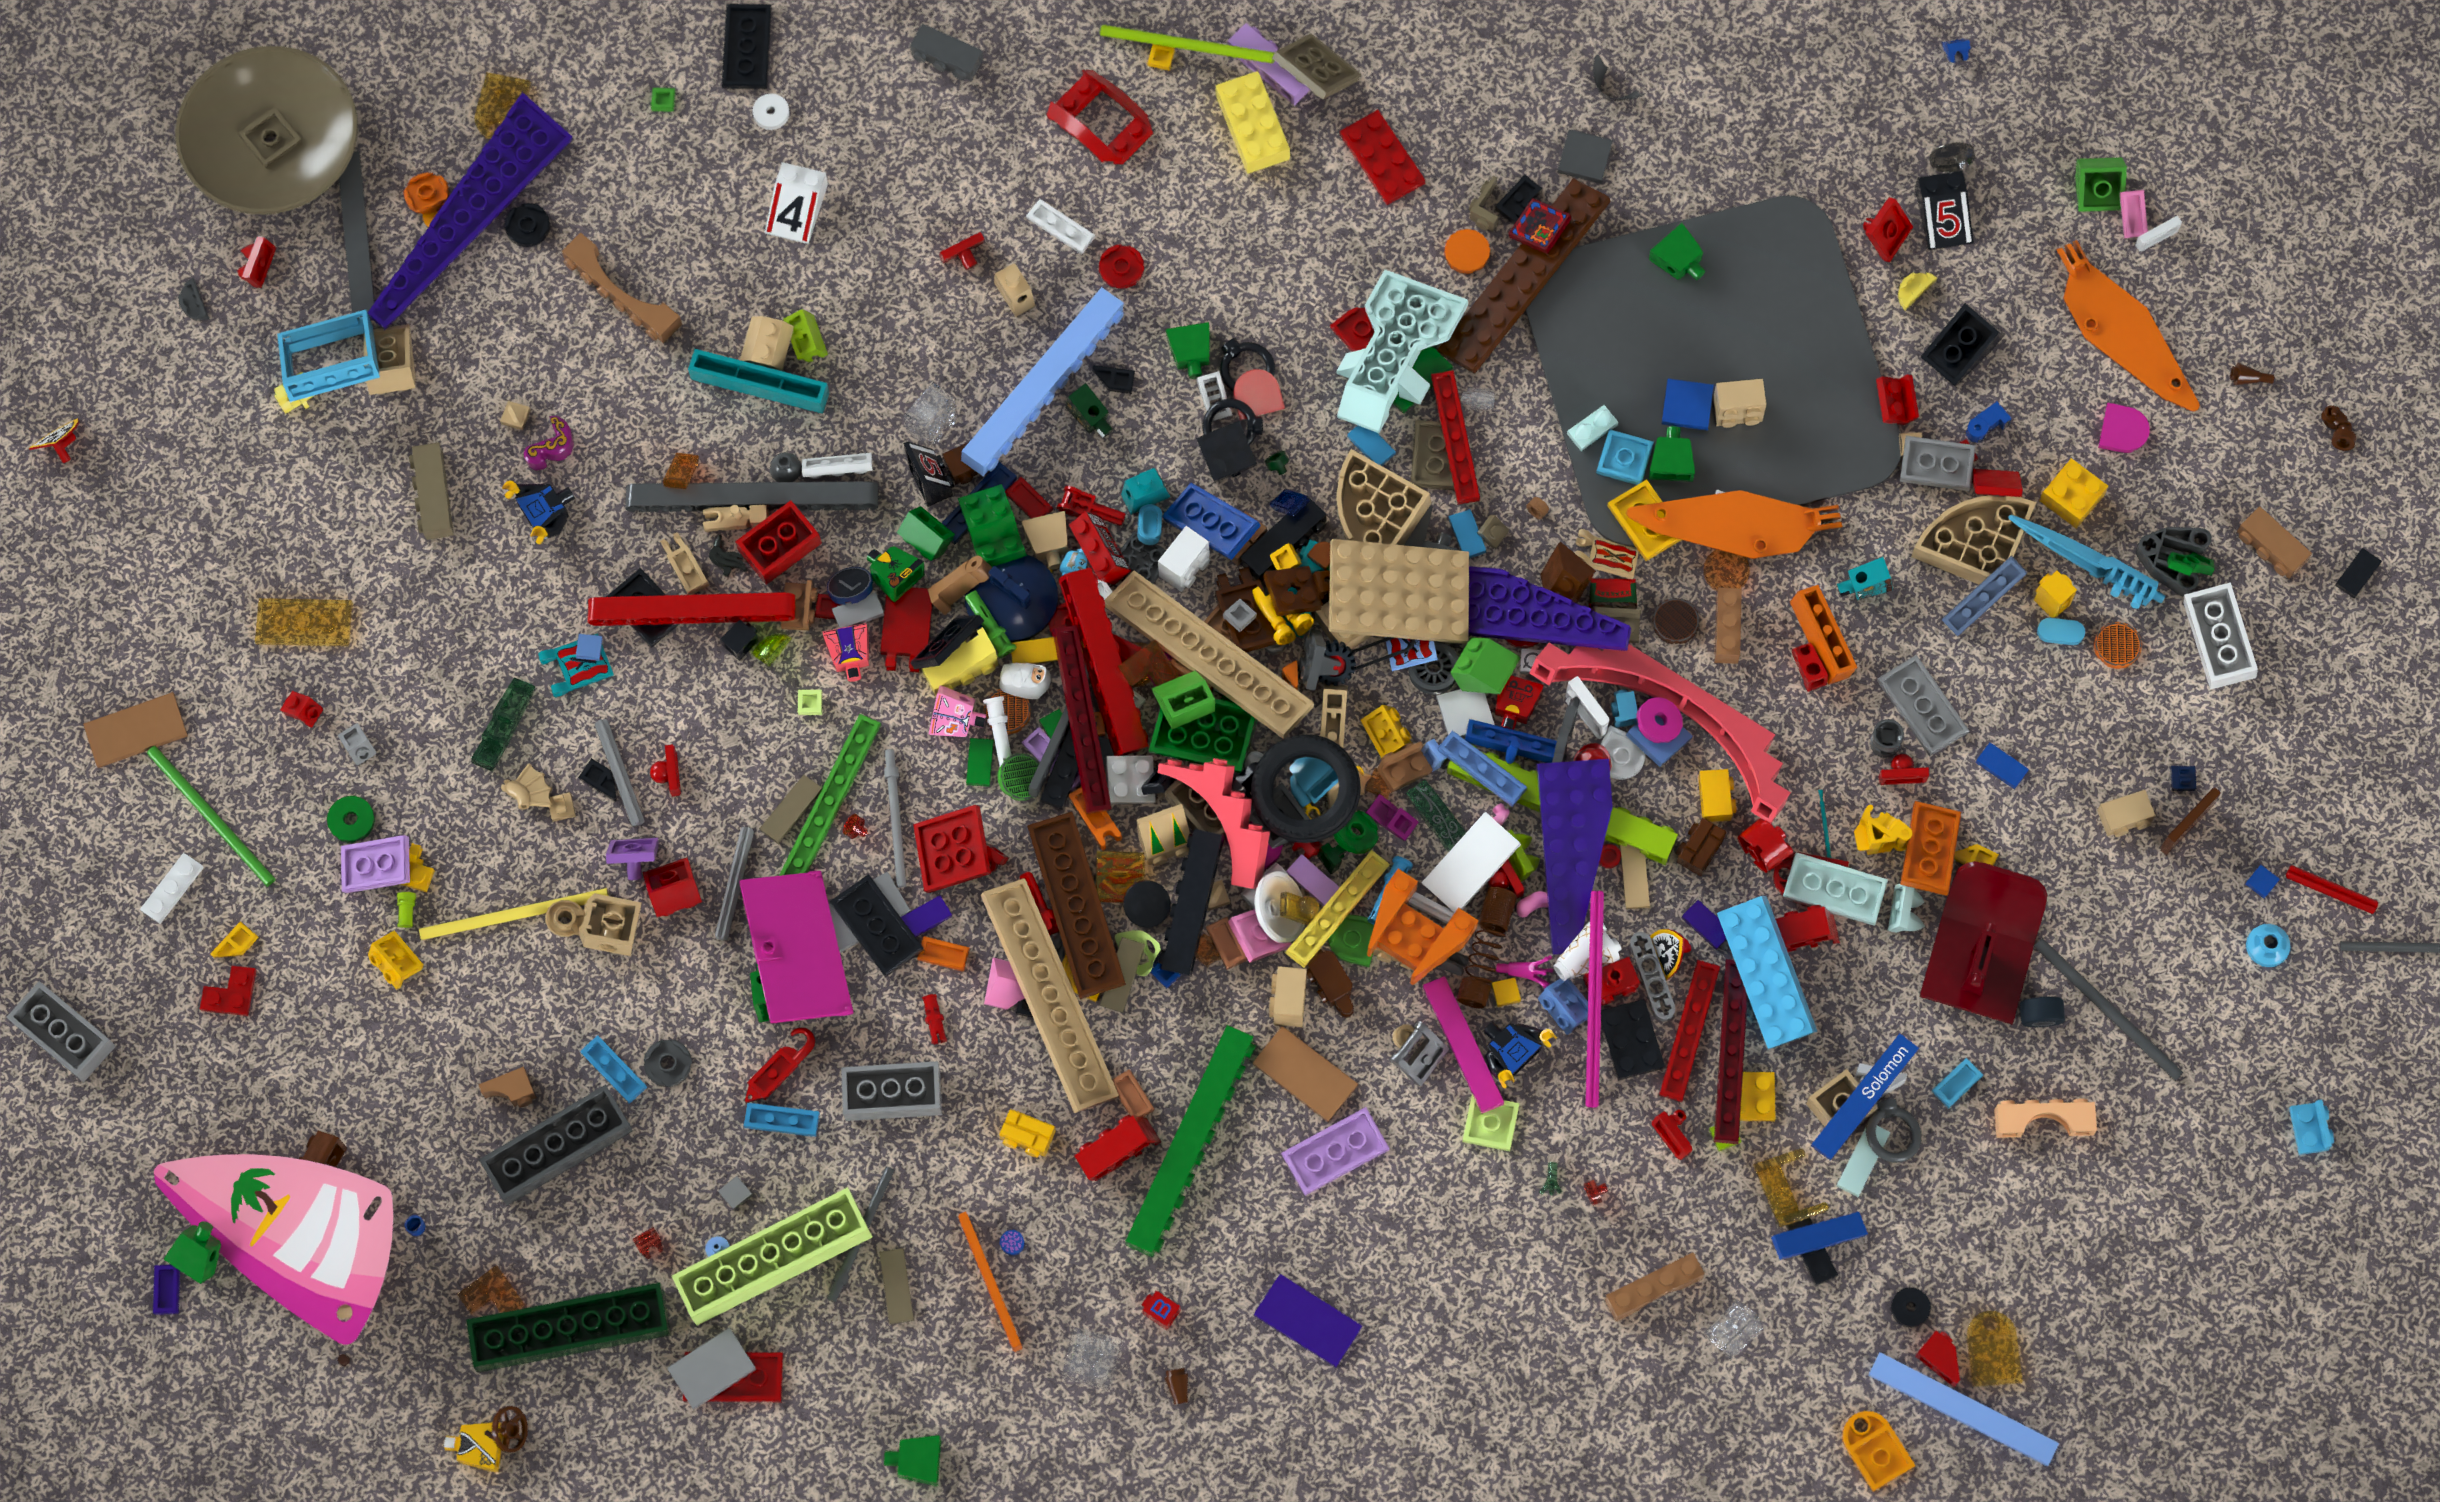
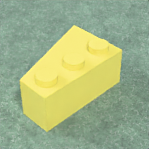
[922,627,998,697]

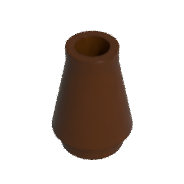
[1164,1368,1188,1405]

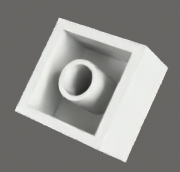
[1158,526,1210,592]

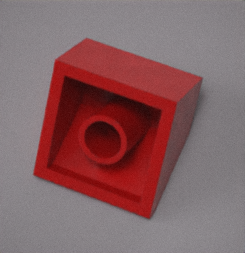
[642,857,702,917]

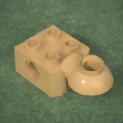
[545,893,641,956]

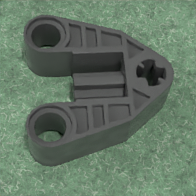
[2135,527,2212,597]

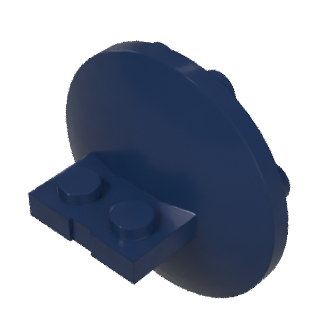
[964,554,1058,643]

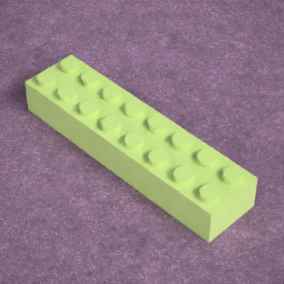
[672,1187,873,1325]

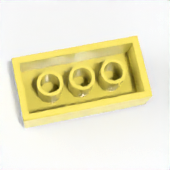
[1216,71,1290,174]

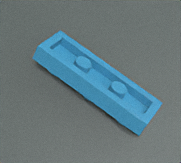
[580,1035,647,1104]
[744,1103,820,1137]

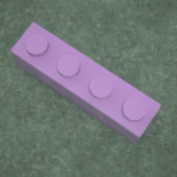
[1227,23,1310,106]

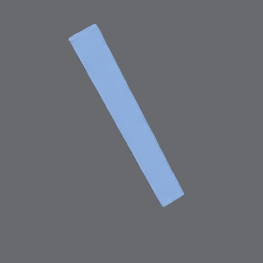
[1869,1353,2059,1466]

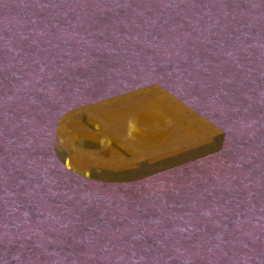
[475,72,531,139]
[1966,1311,2023,1387]

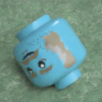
[1059,549,1093,577]

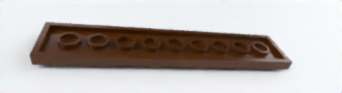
[1437,178,1611,374]

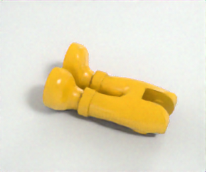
[1252,586,1314,645]

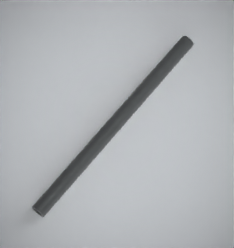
[2034,938,2184,1081]

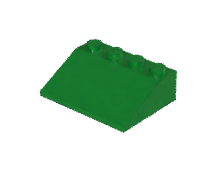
[1149,699,1257,773]

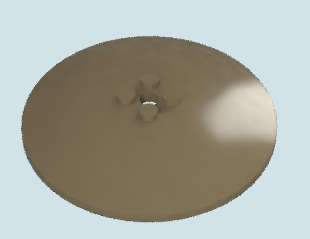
[175,46,358,215]

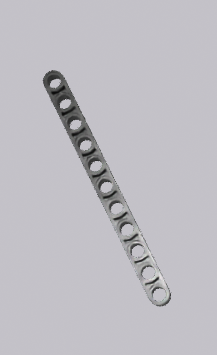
[625,481,879,512]

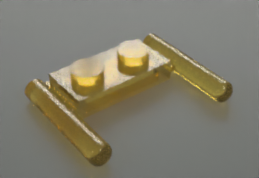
[1753,1148,1829,1228]

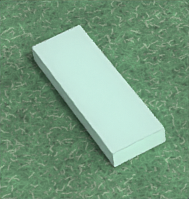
[1837,1126,1891,1197]

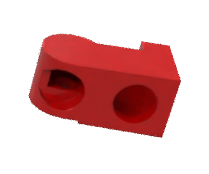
[1792,642,1828,692]

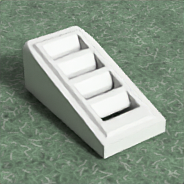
[1196,371,1232,421]

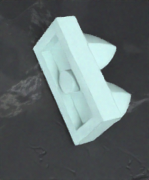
[1567,405,1618,451]
[1888,883,1925,933]

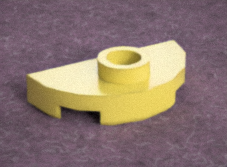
[1898,273,1937,311]

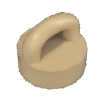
[1393,1024,1415,1048]

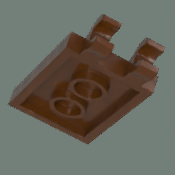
[1215,567,1277,653]

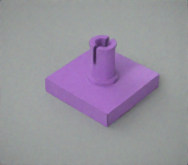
[606,838,659,880]

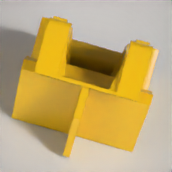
[1854,805,1912,855]

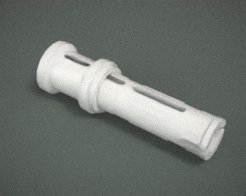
[983,696,1012,767]

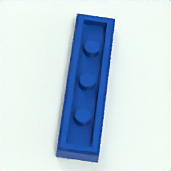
[1771,1212,1868,1260]

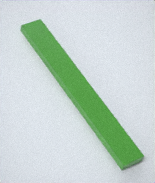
[779,714,881,876]

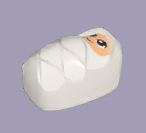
[999,662,1051,699]

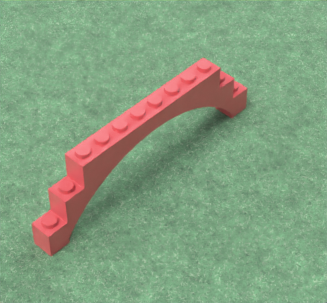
[1529,642,1791,824]

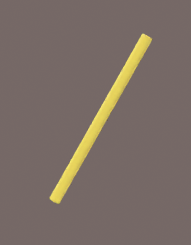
[419,888,609,940]

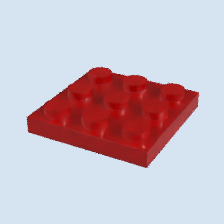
[913,805,991,893]

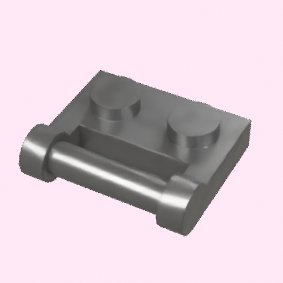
[1389,1021,1449,1086]

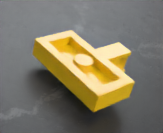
[399,843,435,893]

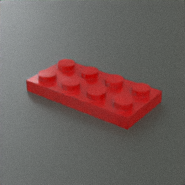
[1339,110,1426,205]

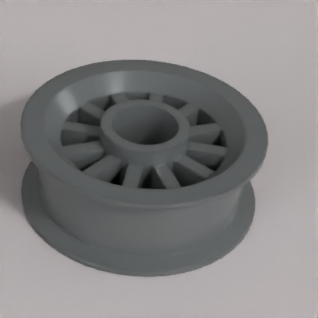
[1408,641,1458,695]

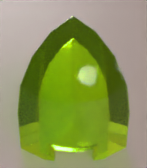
[751,634,792,667]

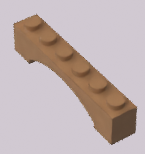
[562,232,682,344]

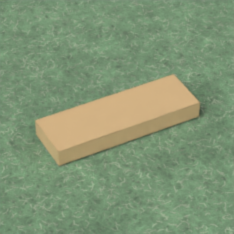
[1620,844,1650,909]

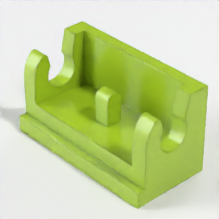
[783,309,828,362]

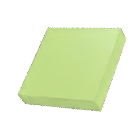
[1462,1094,1519,1151]

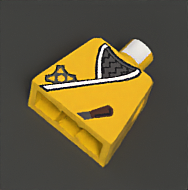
[444,1422,503,1473]

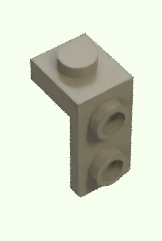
[1468,175,1498,232]

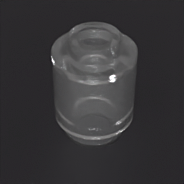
[1461,386,1495,412]

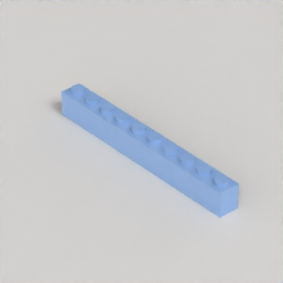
[961,287,1124,476]

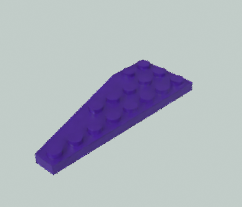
[1468,566,1631,651]

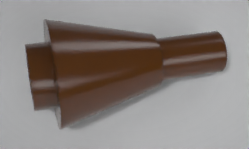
[2230,362,2275,385]

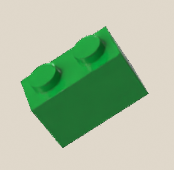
[897,506,955,561]

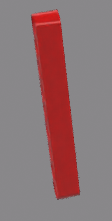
[587,592,796,626]

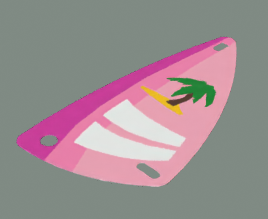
[154,1154,393,1345]

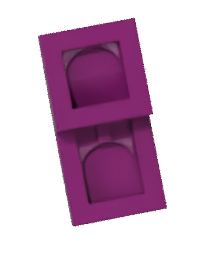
[1365,794,1419,841]

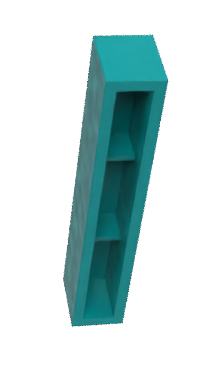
[688,349,830,414]

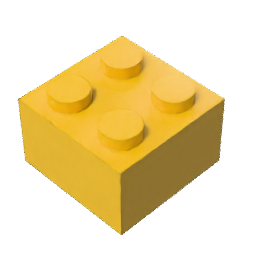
[2039,458,2109,529]

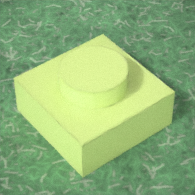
[798,690,822,715]

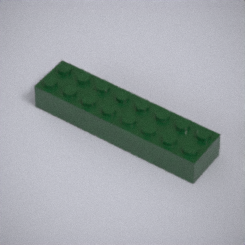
[466,1282,671,1373]

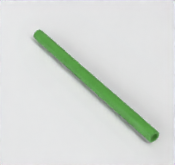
[147,746,276,887]

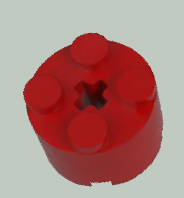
[1737,818,1794,873]

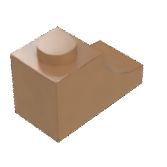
[478,1067,537,1108]

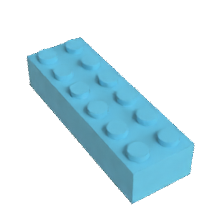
[1717,896,1818,1049]

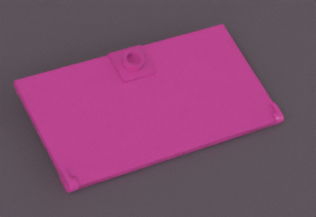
[739,871,854,1023]

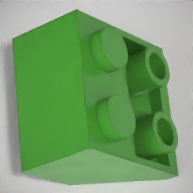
[1152,671,1215,729]

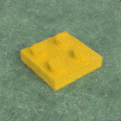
[1740,1072,1775,1121]

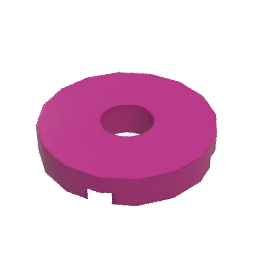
[1636,697,1683,743]

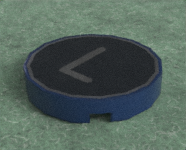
[827,567,873,605]

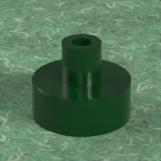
[1264,451,1289,475]

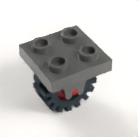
[1298,628,1356,690]

